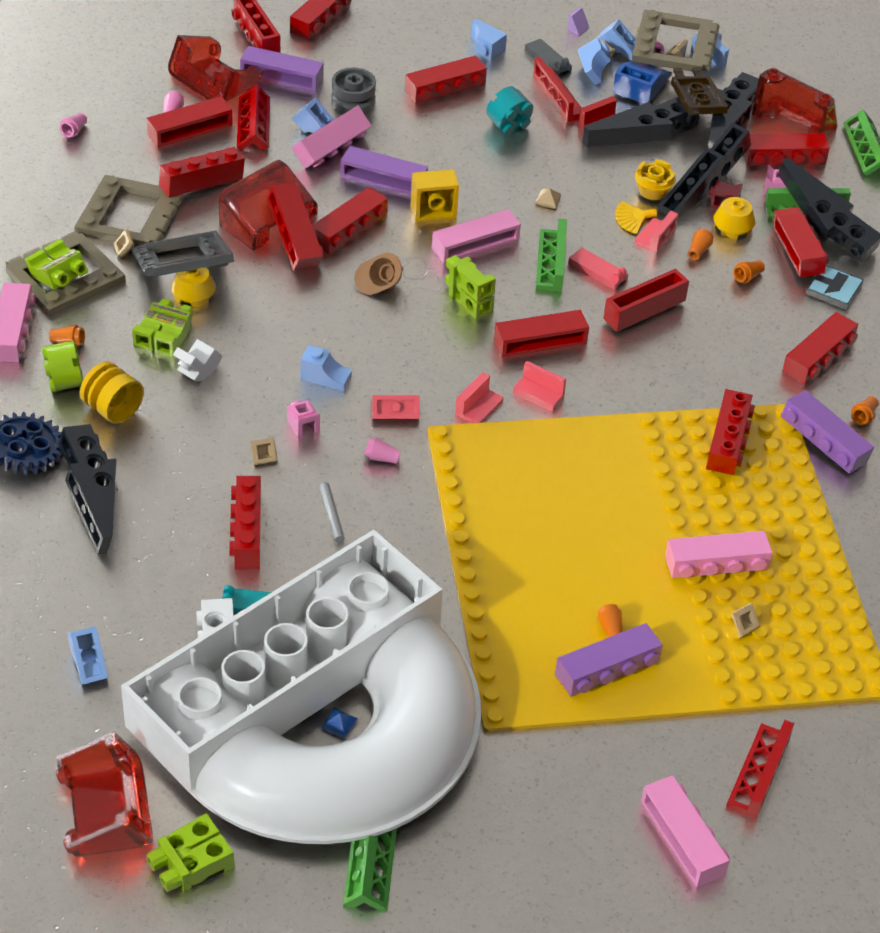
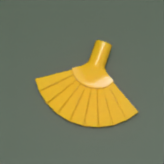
[615,201,657,234]

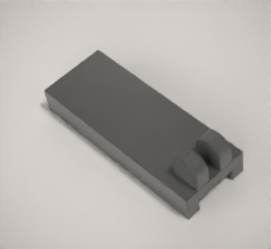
[525,39,572,77]

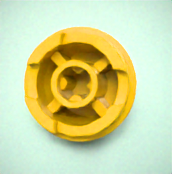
[635,159,676,200]
[713,197,756,239]
[171,267,216,307]

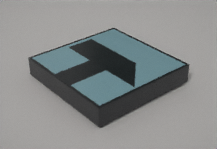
[806,265,864,310]

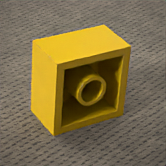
[410,169,459,222]

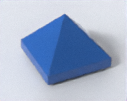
[321,708,358,739]

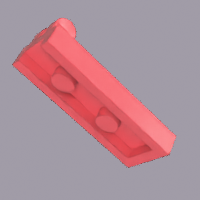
[568,248,629,291]

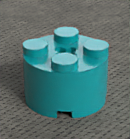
[486,86,534,136]

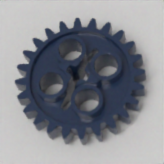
[0,412,63,475]

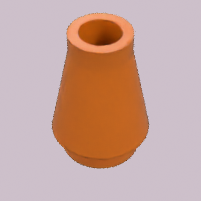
[688,229,713,260]
[733,260,765,283]
[49,325,85,347]
[851,396,879,425]
[597,604,623,638]

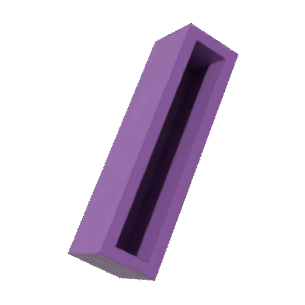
[240,46,324,92]
[340,146,428,195]
[781,390,875,474]
[555,623,663,696]

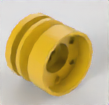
[80,361,144,424]

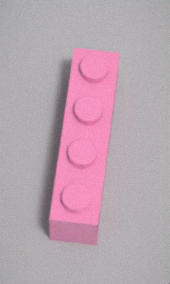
[291,105,371,169]
[432,209,521,264]
[0,283,36,363]
[665,531,772,578]
[641,775,730,888]

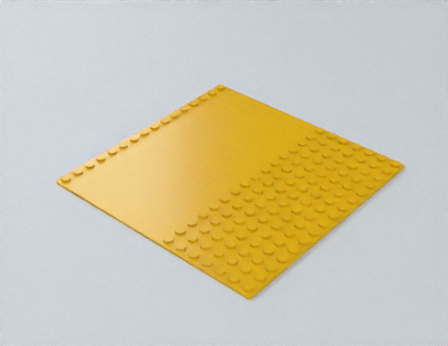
[427,404,880,732]

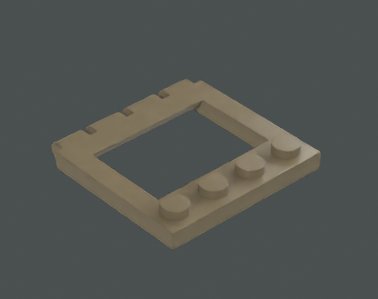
[631,9,720,71]
[74,175,184,246]
[6,231,126,317]

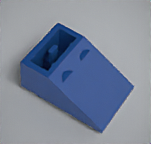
[613,61,672,104]

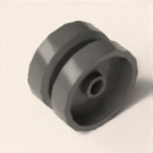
[331,67,376,115]

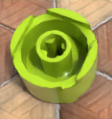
[42,341,84,393]

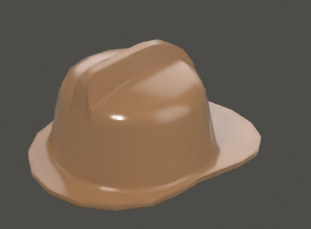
[354,252,404,295]

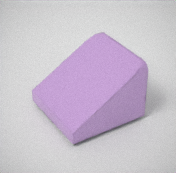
[567,7,589,36]

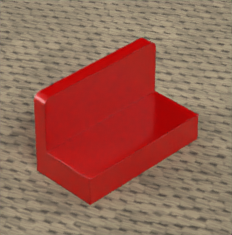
[578,96,617,129]

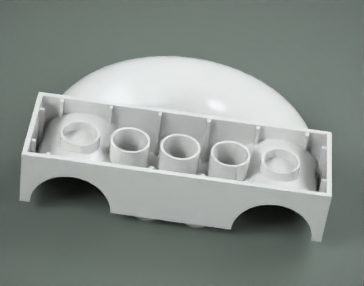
[121,530,481,844]

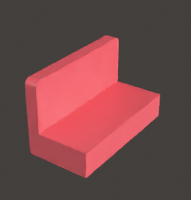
[634,211,678,253]
[513,361,566,412]
[455,372,503,423]
[372,395,420,419]

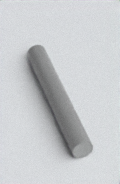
[320,482,345,543]

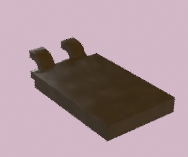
[671,67,728,115]

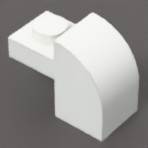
[173,339,223,382]

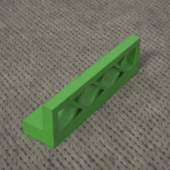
[843,110,880,176]
[764,188,851,221]
[536,219,567,292]
[343,828,397,910]

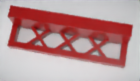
[533,57,582,123]
[237,85,270,151]
[726,719,795,819]

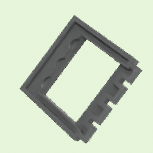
[132,230,234,277]

